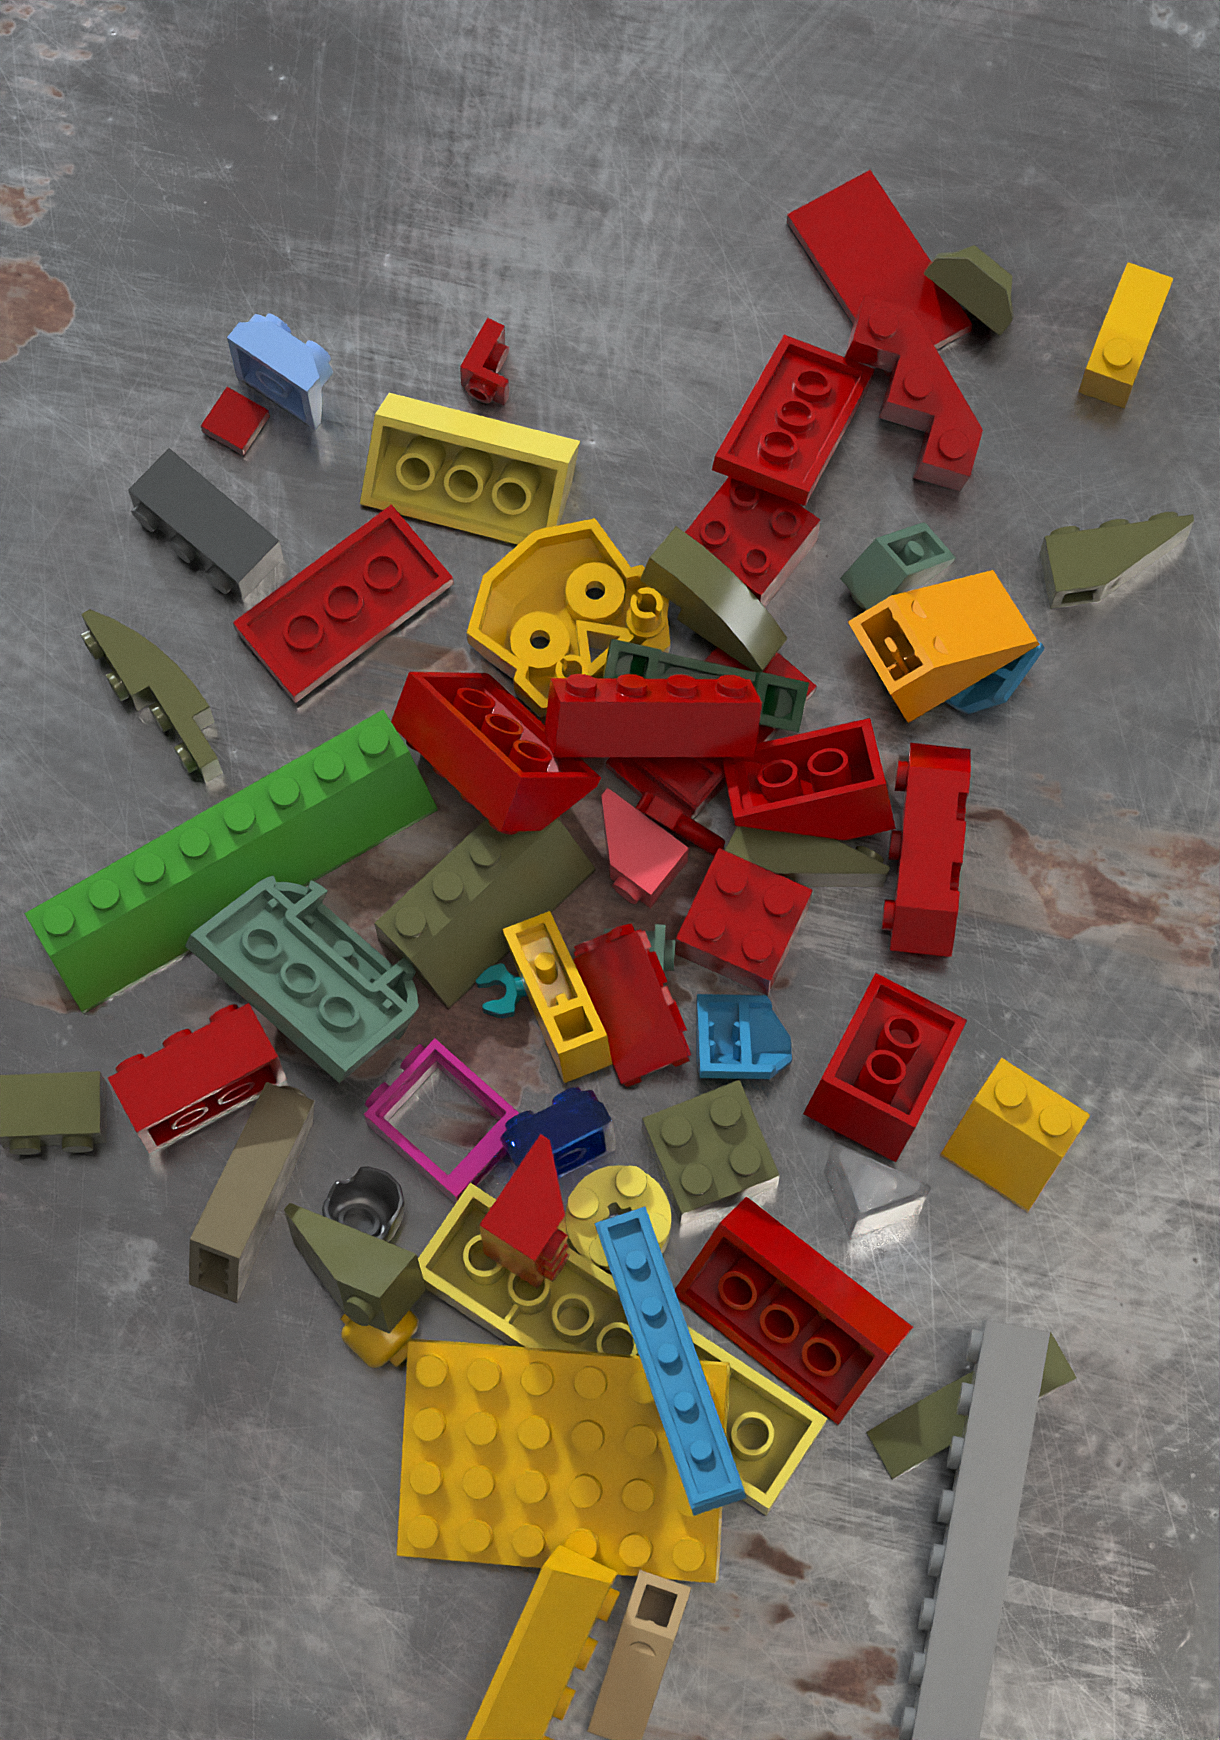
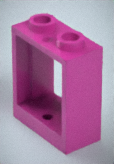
[364,1038,529,1204]

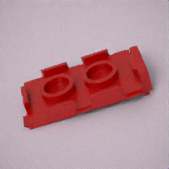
[572,923,692,1088]

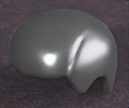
[322,1166,404,1242]

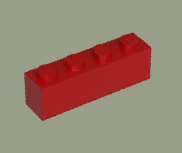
[544,674,762,757]

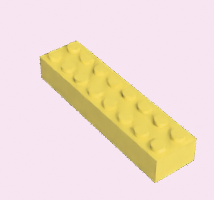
[418,1183,828,1515]

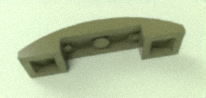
[866,1332,1077,1480]

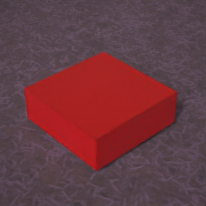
[201,387,270,456]

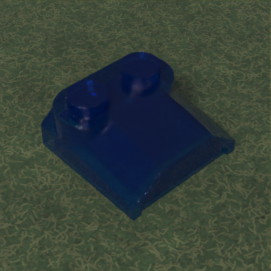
[500,1087,616,1178]

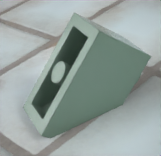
[840,522,956,610]

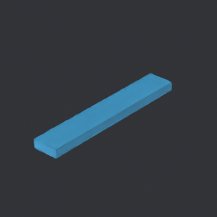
[595,1207,746,1516]

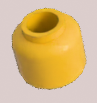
[340,1310,419,1368]

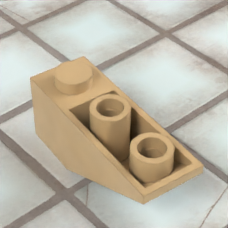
[587,1570,692,1740]

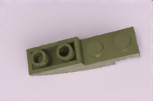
[81,609,223,783]

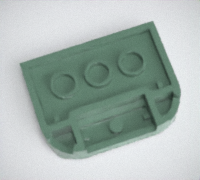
[185,876,420,1083]

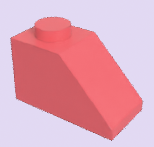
[601,787,689,908]

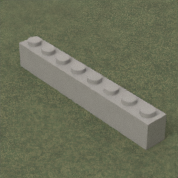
[899,1320,1050,1740]

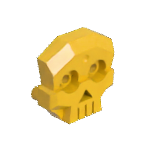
[467,518,671,718]

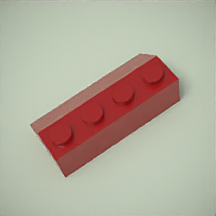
[391,671,601,835]
[674,1196,913,1425]

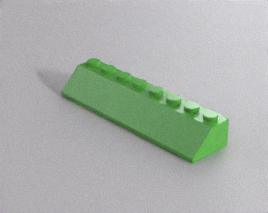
[24,709,438,1014]

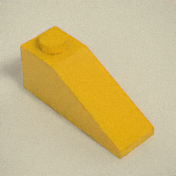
[1079,262,1174,409]
[502,911,612,1083]

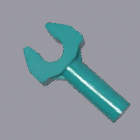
[476,963,527,1019]

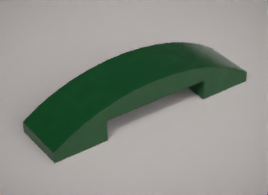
[602,639,809,733]

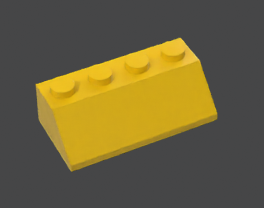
[465,1545,620,1740]

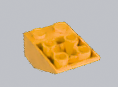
[848,570,1040,723]

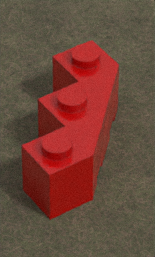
[844,295,983,492]
[881,743,971,957]

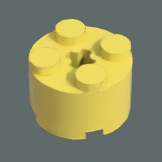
[565,1165,671,1276]

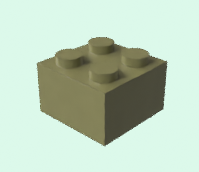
[642,1079,780,1226]

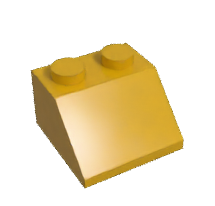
[940,1058,1090,1213]

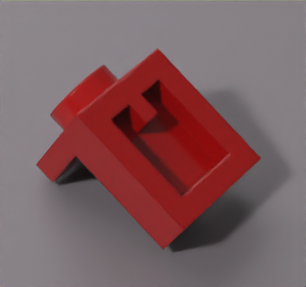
[460,317,509,405]

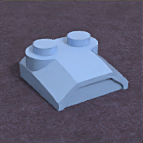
[227,313,333,430]

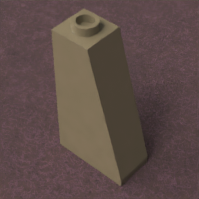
[189,1082,315,1303]

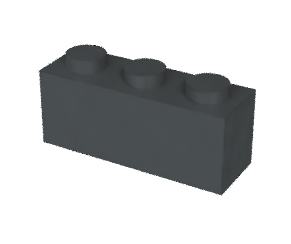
[128,448,283,600]

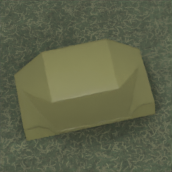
[923,245,1014,336]

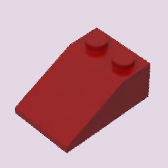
[722,718,896,840]
[803,973,967,1162]

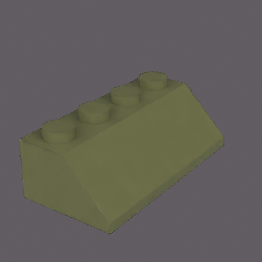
[374,818,595,1010]

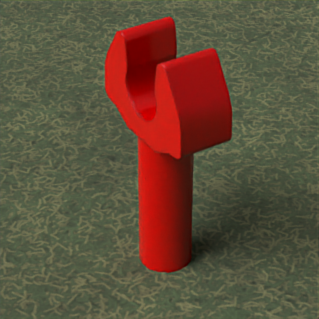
[635,791,725,856]

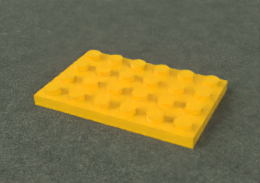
[397,1339,730,1583]

